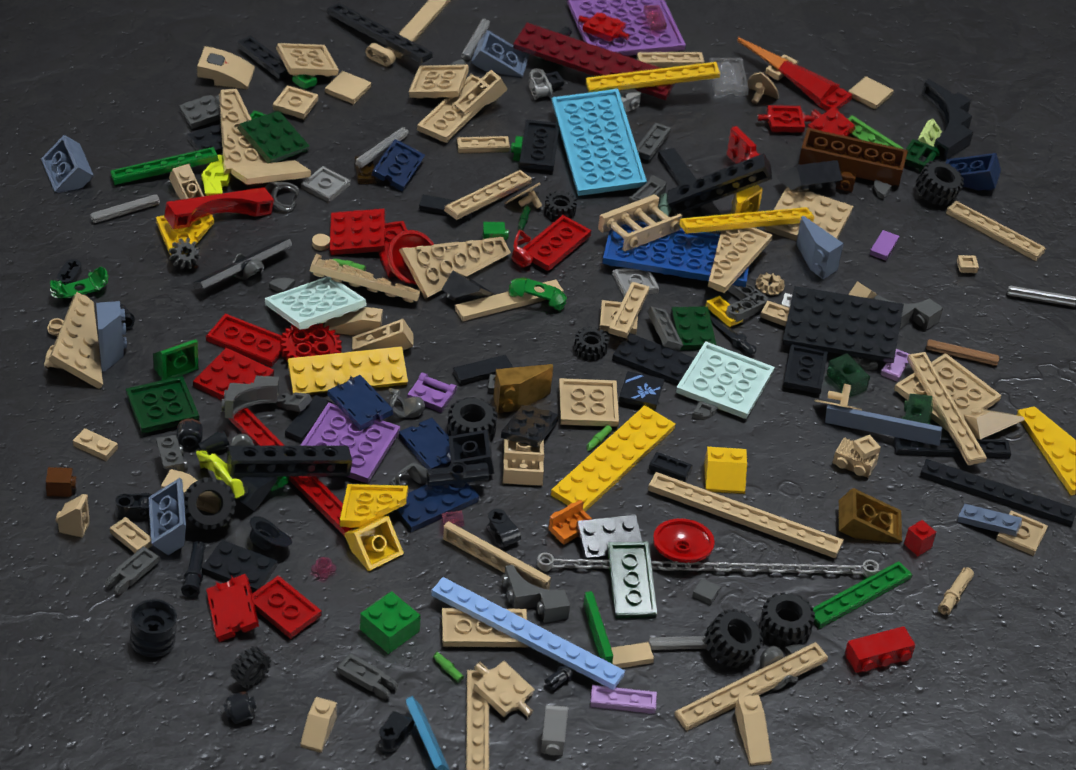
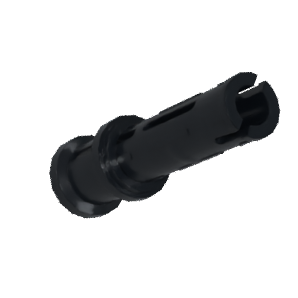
[181,541,206,598]

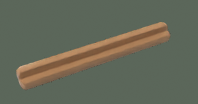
[926,339,999,366]

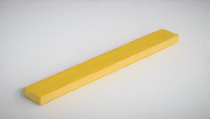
[586,62,720,93]
[679,207,815,234]

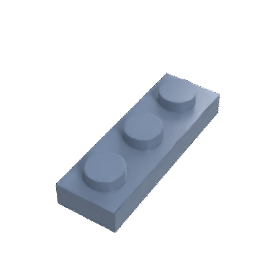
[958,504,1022,536]

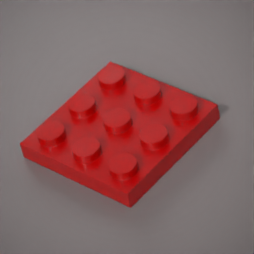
[330,208,385,255]
[193,348,274,400]

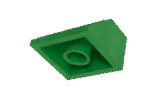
[153,339,199,380]

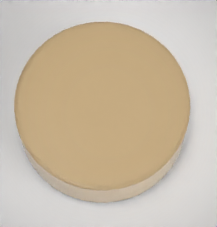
[312,234,330,251]

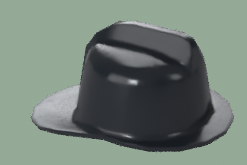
[249,516,292,551]

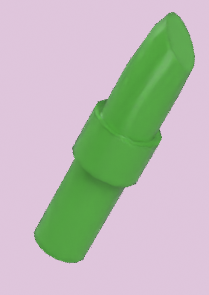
[333,259,366,271]
[587,425,612,451]
[433,652,464,683]

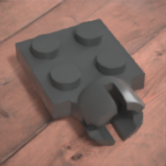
[179,95,221,129]

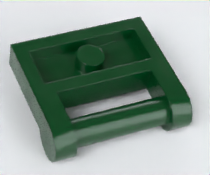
[905,139,940,173]

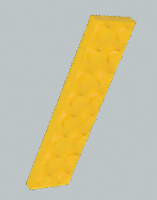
[551,405,676,512]

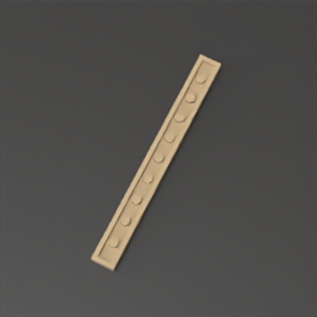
[648,472,843,558]

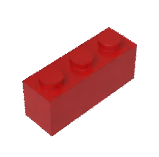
[845,626,915,673]

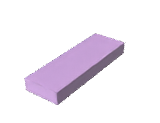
[590,685,657,714]

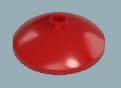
[387,230,434,285]
[653,518,715,563]

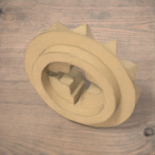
[756,272,785,295]

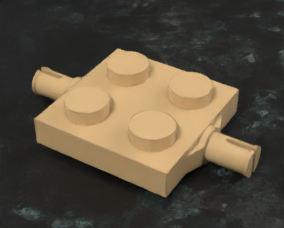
[473,661,535,717]

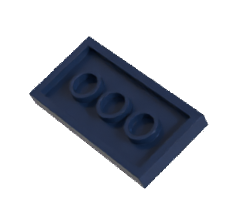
[393,482,479,532]

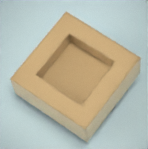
[957,255,979,273]
[853,435,881,459]

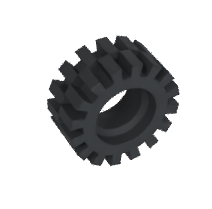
[544,190,577,221]
[574,326,609,360]
[230,646,272,688]

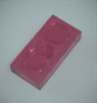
[643,5,667,31]

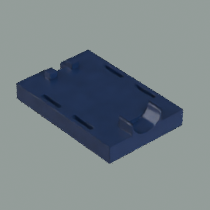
[371,139,425,191]
[328,375,393,431]
[399,418,451,470]

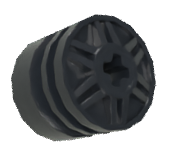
[130,599,177,657]

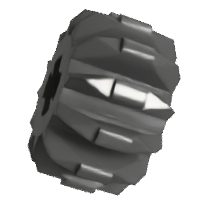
[169,238,201,269]

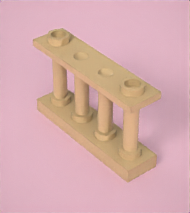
[598,194,682,251]

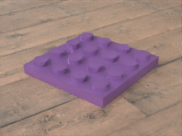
[300,402,400,484]

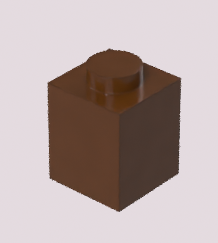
[46,467,77,497]

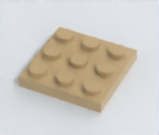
[276,43,339,77]
[409,65,469,99]
[559,378,619,427]

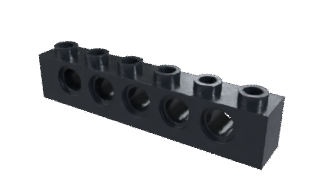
[668,153,772,216]
[226,446,352,477]

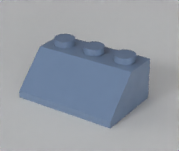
[41,135,94,193]
[96,301,127,371]
[148,478,186,555]

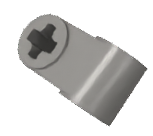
[529,69,552,99]

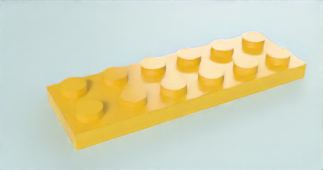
[288,346,408,395]

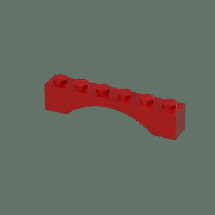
[164,187,274,229]

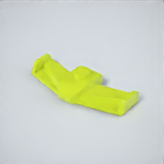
[201,155,230,196]
[196,451,245,498]

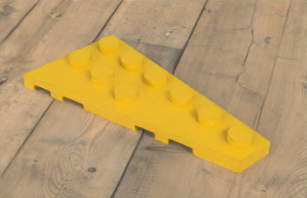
[1016,406,1076,495]

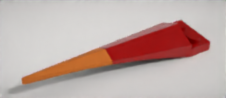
[737,37,853,111]

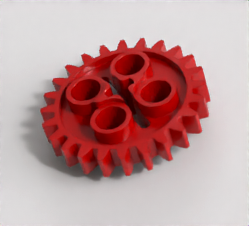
[280,323,342,362]

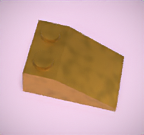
[493,364,553,413]
[839,488,902,543]

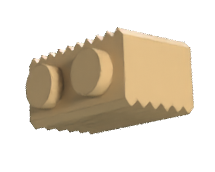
[832,437,879,478]

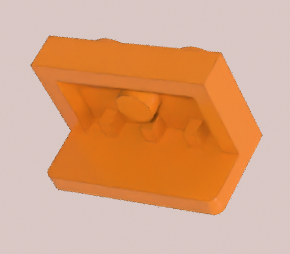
[548,500,592,545]

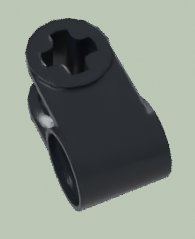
[115,493,152,520]
[487,509,521,548]
[379,711,415,754]

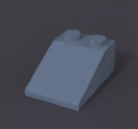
[471,30,529,78]
[796,216,844,279]

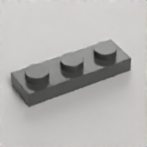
[636,123,671,161]
[647,306,683,350]

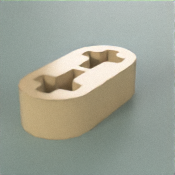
[365,43,396,66]

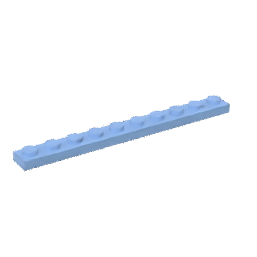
[431,577,625,690]

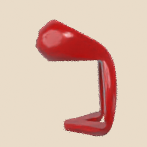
[511,230,533,267]

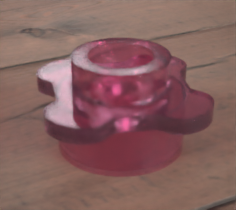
[311,557,337,578]

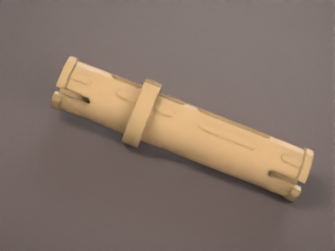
[938,567,974,615]

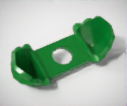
[50,267,108,299]
[509,277,567,311]

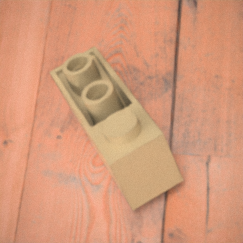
[169,164,204,200]

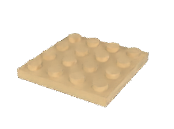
[764,187,853,241]
[894,353,1002,431]

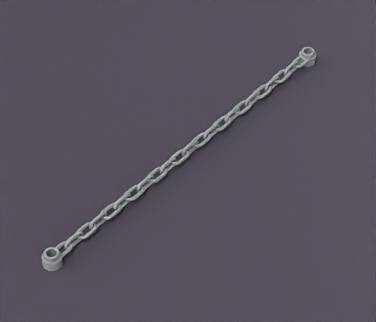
[537,552,879,578]

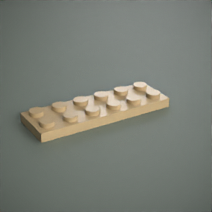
[417,74,484,143]

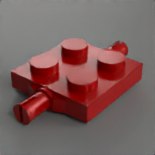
[578,12,630,42]
[757,105,815,133]
[807,107,855,136]

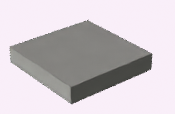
[301,166,351,203]
[613,268,659,297]

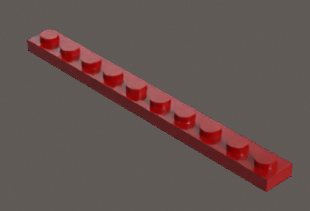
[228,407,356,536]

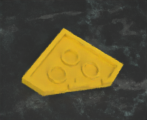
[156,214,214,256]
[340,484,408,528]

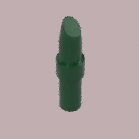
[518,206,531,231]

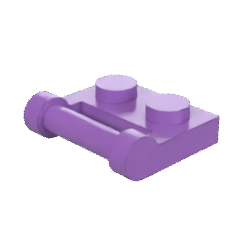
[407,372,457,413]

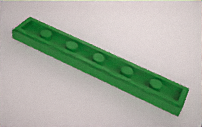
[110,147,219,185]
[813,561,912,629]

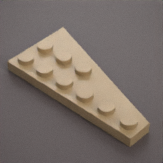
[708,227,772,293]

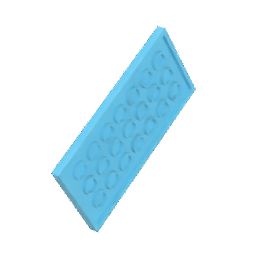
[552,89,647,196]

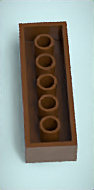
[798,128,908,186]

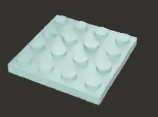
[265,276,366,329]
[676,341,775,419]

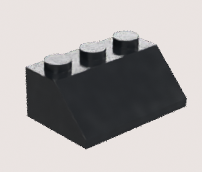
[777,160,843,192]

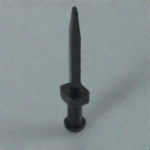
[710,315,757,355]

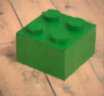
[360,591,421,654]

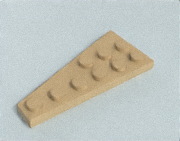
[219,89,268,174]
[399,237,511,299]
[310,254,420,302]
[48,292,103,389]

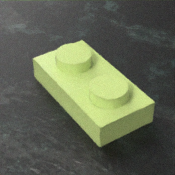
[918,119,942,147]

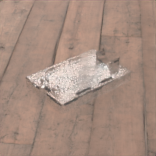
[709,58,749,96]

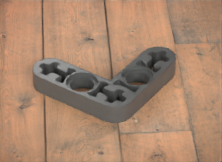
[726,283,768,322]

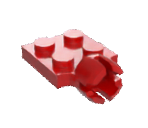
[727,126,760,164]

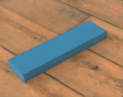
[406,696,450,770]

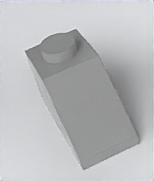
[541,705,568,755]

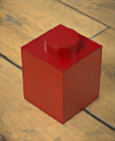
[904,520,936,556]

